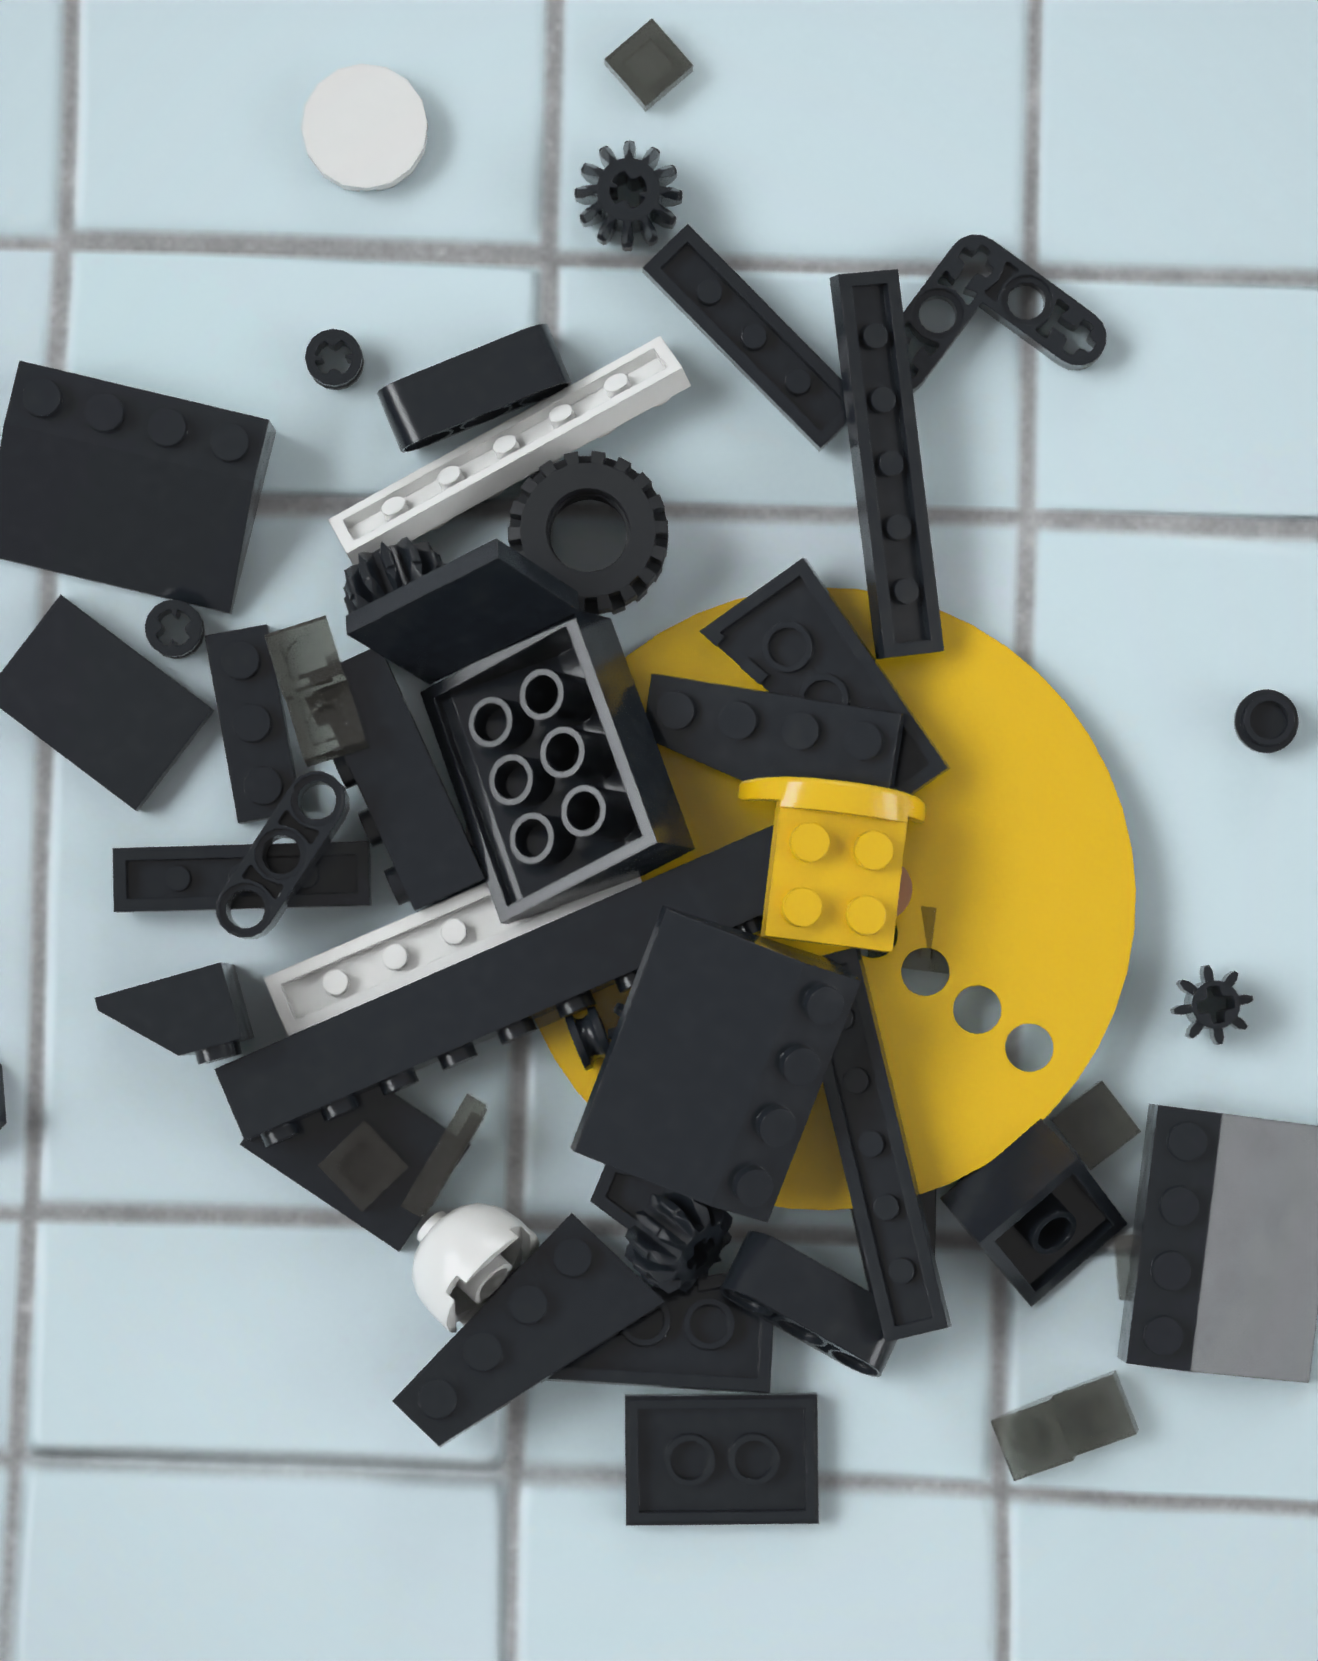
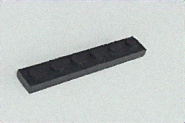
[829,269,944,659]
[822,948,951,1342]

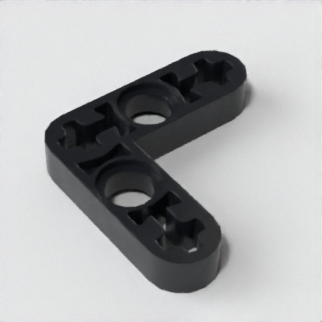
[903,234,1106,393]

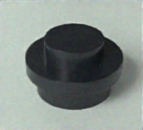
[1234,689,1299,753]

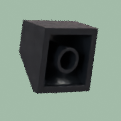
[95,962,254,1065]
[940,1119,1128,1307]

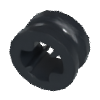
[305,329,364,390]
[145,599,205,659]
[565,1006,610,1071]

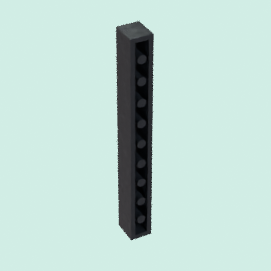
[214,825,773,1148]

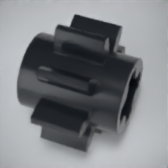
[1170,965,1253,1045]

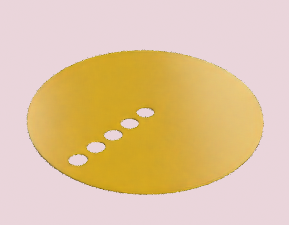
[534,588,1136,1210]

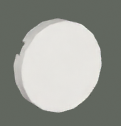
[301,63,428,192]

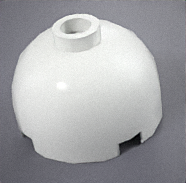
[412,1203,540,1333]

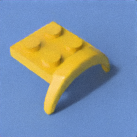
[738,776,926,952]

